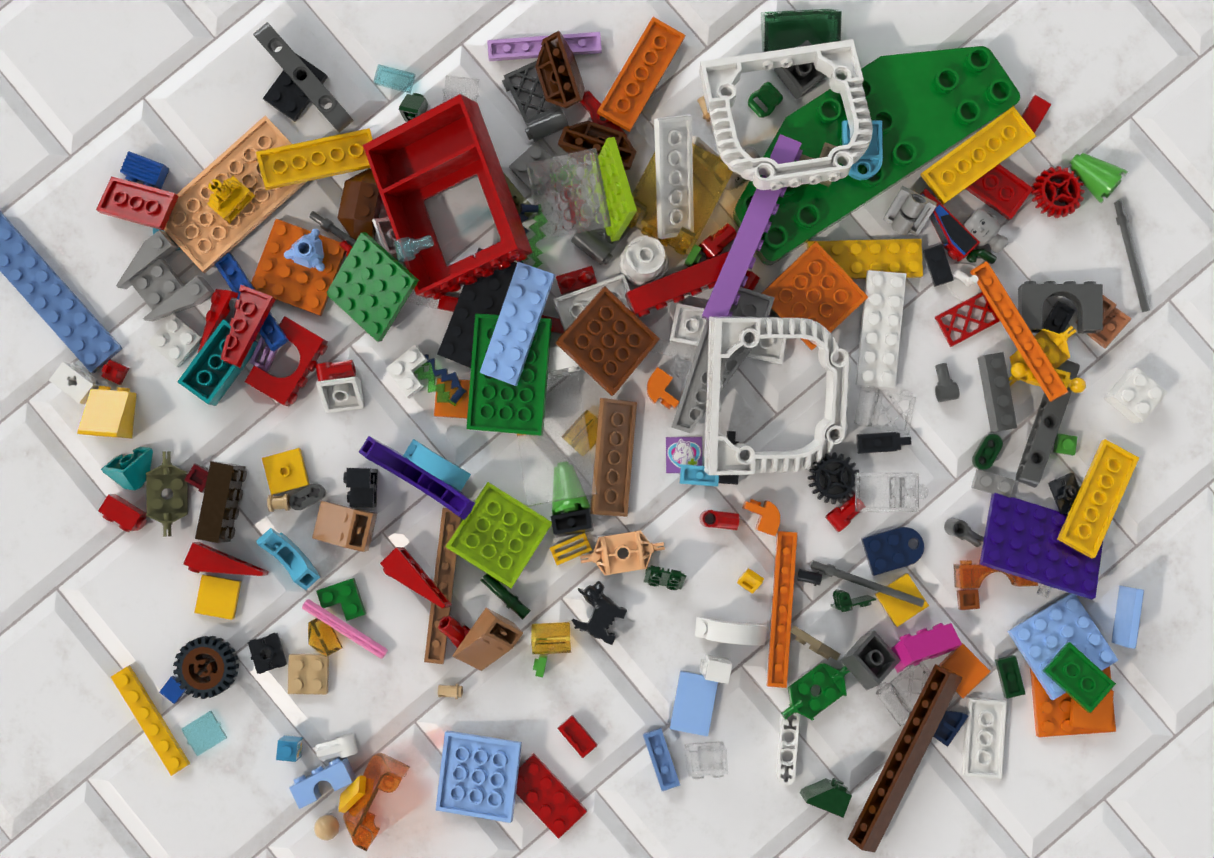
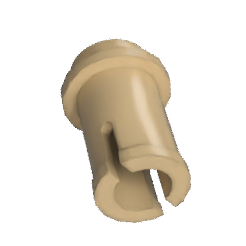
[697,96,711,122]
[438,684,463,699]

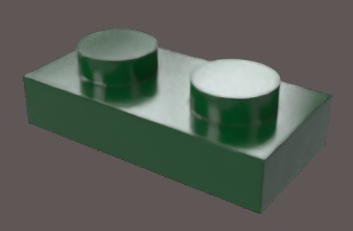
[995,655,1025,699]

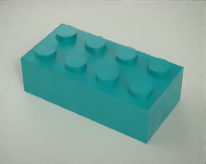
[177,319,258,406]

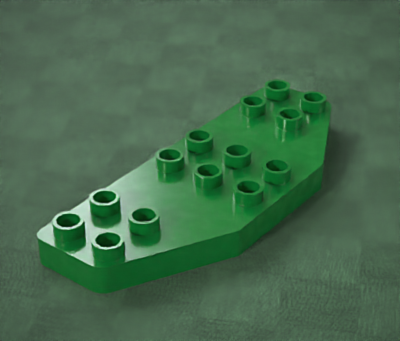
[733,46,1020,265]

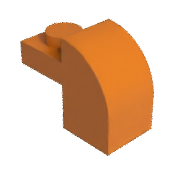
[647,367,680,409]
[742,499,780,536]

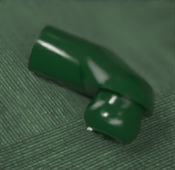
[966,249,997,264]

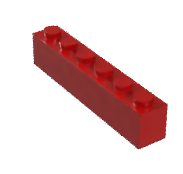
[625,251,729,317]

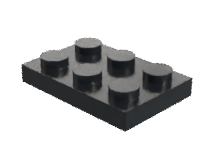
[263,53,328,122]

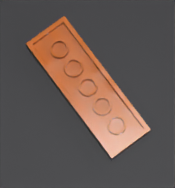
[597,17,686,132]

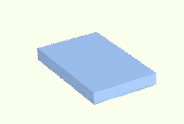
[1111,586,1144,649]
[670,671,718,736]

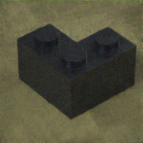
[343,468,378,508]

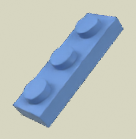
[643,728,680,791]

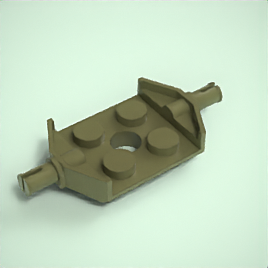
[146,451,188,537]

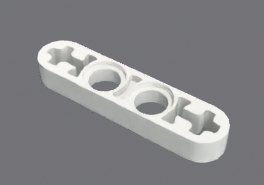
[776,708,800,786]

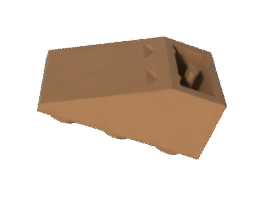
[312,501,378,552]
[452,607,523,671]

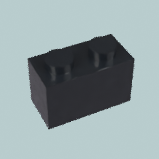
[550,509,594,538]

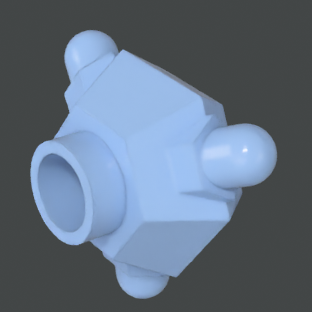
[284,229,325,271]

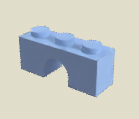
[289,757,356,809]

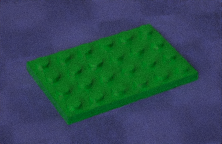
[466,313,552,436]

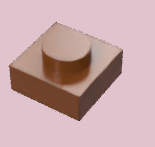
[957,589,980,610]

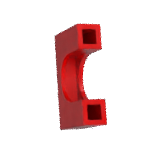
[244,316,328,407]

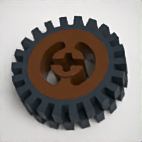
[173,636,239,699]

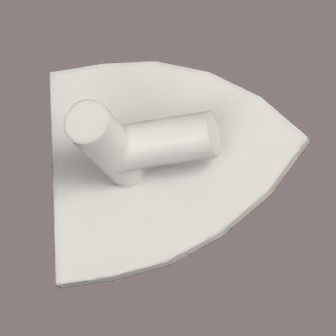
[946,263,980,302]

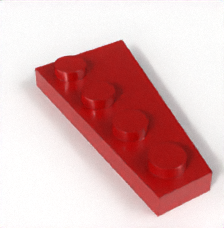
[220,285,276,368]

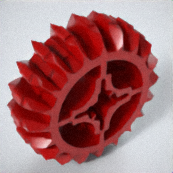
[1031,166,1085,218]

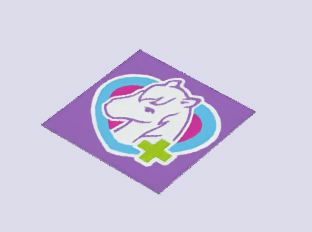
[666,437,702,473]

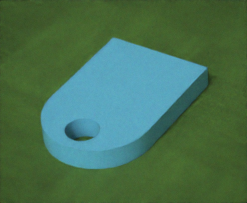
[842,120,883,180]

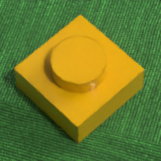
[737,568,764,594]

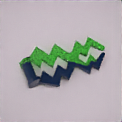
[519,204,548,268]
[414,354,467,406]

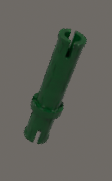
[480,573,531,620]

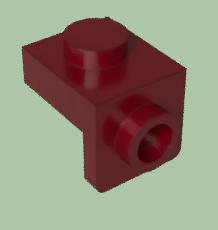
[184,464,208,493]

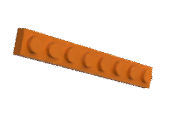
[970,261,1069,402]
[766,531,797,688]

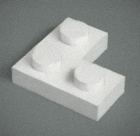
[386,345,428,399]

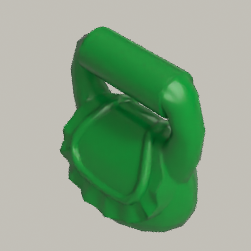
[748,82,783,118]

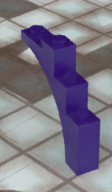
[359,436,475,520]

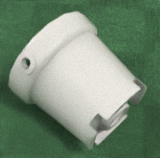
[619,235,669,287]

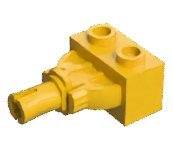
[207,176,255,224]

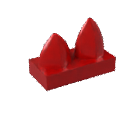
[556,266,597,296]

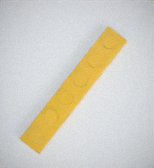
[111,665,190,776]

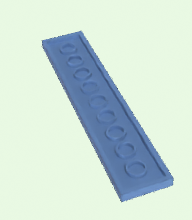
[0,211,122,373]

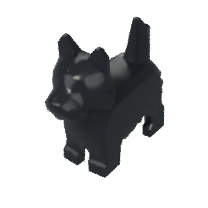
[571,581,627,645]

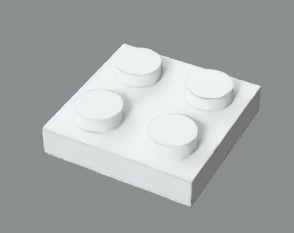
[147,314,202,367]

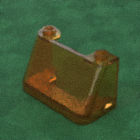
[343,753,410,851]

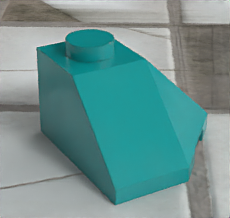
[101,447,153,491]

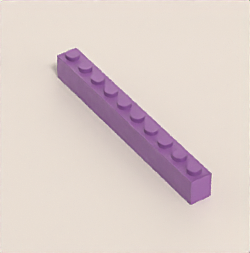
[702,134,803,320]

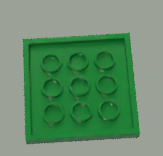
[327,232,419,342]

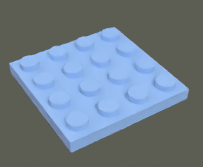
[1007,593,1118,700]
[436,730,522,823]

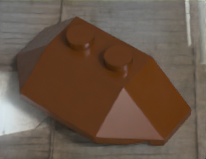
[535,31,585,109]
[558,121,636,170]
[337,168,382,240]

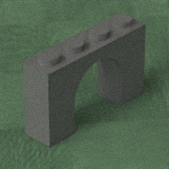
[1018,281,1103,333]

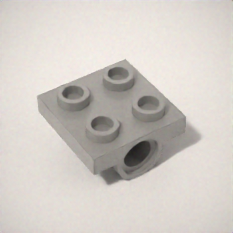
[883,186,937,236]

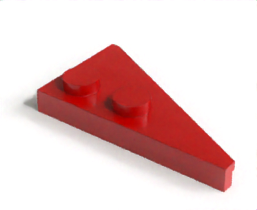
[198,289,239,353]

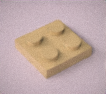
[288,654,329,695]

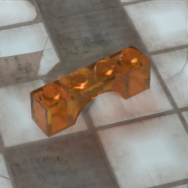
[953,560,1038,589]

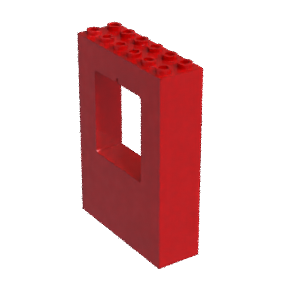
[363,94,533,300]

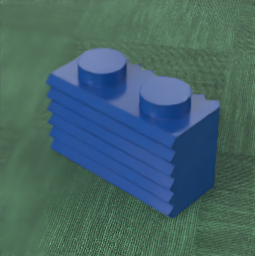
[120,151,169,189]

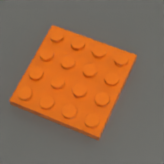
[251,219,346,316]
[761,241,868,350]
[1030,666,1116,737]

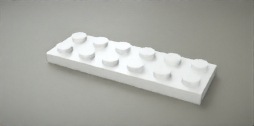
[654,115,694,239]
[855,270,907,388]
[669,303,787,364]

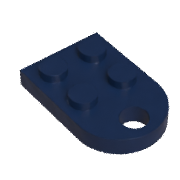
[861,527,924,576]

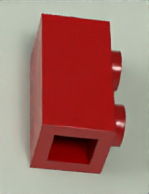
[98,494,147,532]

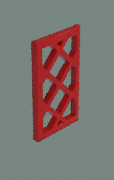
[935,292,1000,347]

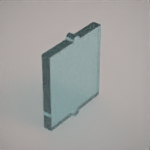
[181,711,227,756]

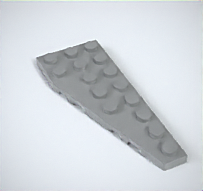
[672,287,775,433]

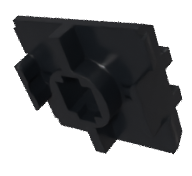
[1048,473,1081,514]
[248,633,287,674]

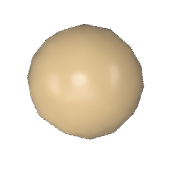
[314,815,339,841]

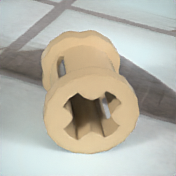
[267,493,291,512]

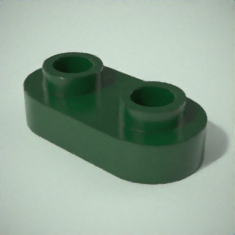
[972,434,1003,470]

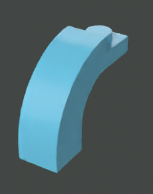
[404,439,471,491]
[256,528,320,590]

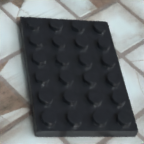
[437,248,517,368]

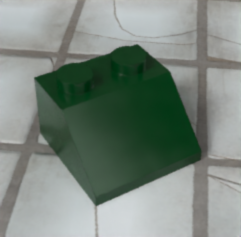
[800,778,852,818]

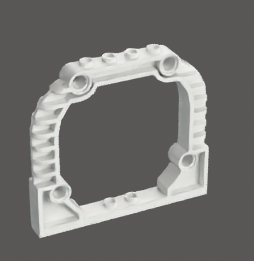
[699,39,873,190]
[704,317,851,475]

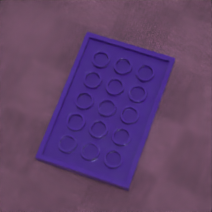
[979,493,1103,600]

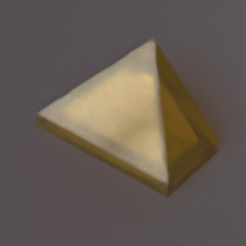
[308,618,343,657]

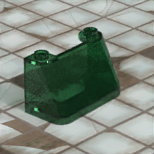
[761,9,842,52]

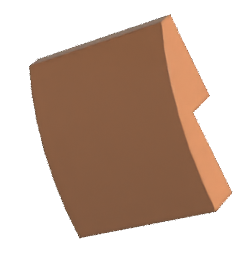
[1075,295,1131,349]

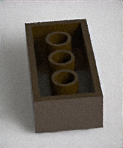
[195,461,247,543]

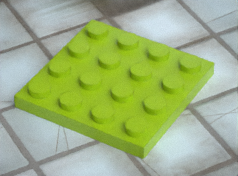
[590,137,637,242]
[445,482,552,589]

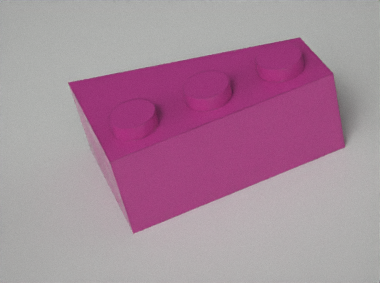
[891,623,962,673]

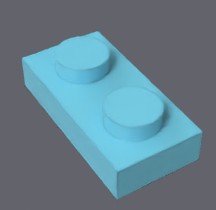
[679,464,719,486]

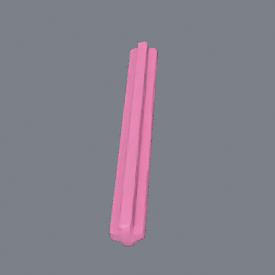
[302,599,388,659]

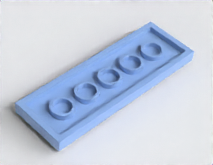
[480,262,556,386]

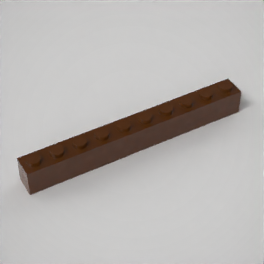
[848,664,963,853]

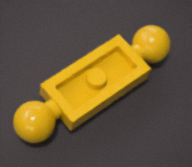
[1011,363,1086,393]

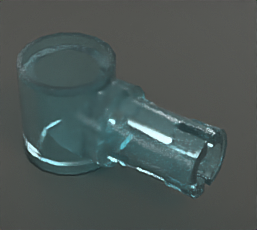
[393,235,434,262]

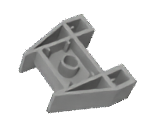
[116,230,215,322]

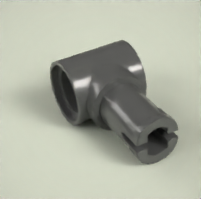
[935,363,960,402]
[944,518,984,547]

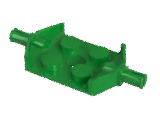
[781,662,850,721]

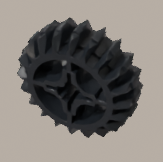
[807,452,860,504]

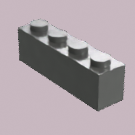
[977,352,1017,432]

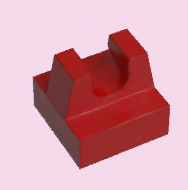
[101,359,129,385]

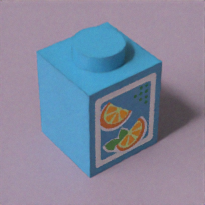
[276,735,303,762]

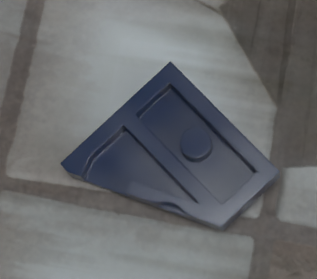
[933,710,968,747]

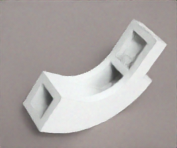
[695,617,767,646]

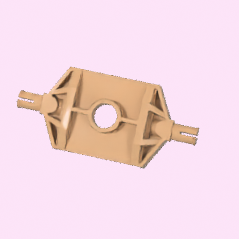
[580,530,665,575]

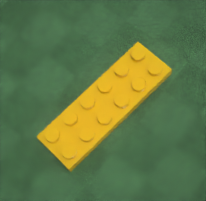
[920,106,1036,205]
[256,128,373,190]
[807,239,923,279]
[1057,439,1139,559]

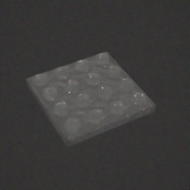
[526,148,611,240]

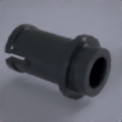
[797,569,822,586]

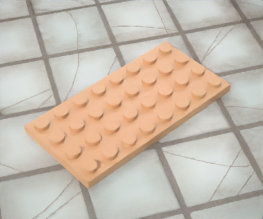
[164,115,308,273]

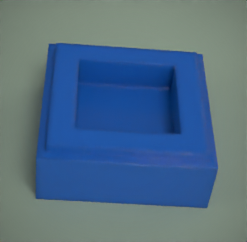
[159,676,186,704]

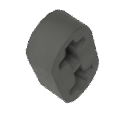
[289,484,326,510]

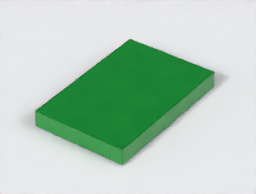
[1042,642,1116,713]

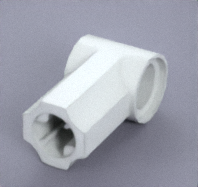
[316,733,358,761]

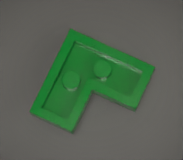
[316,578,366,621]

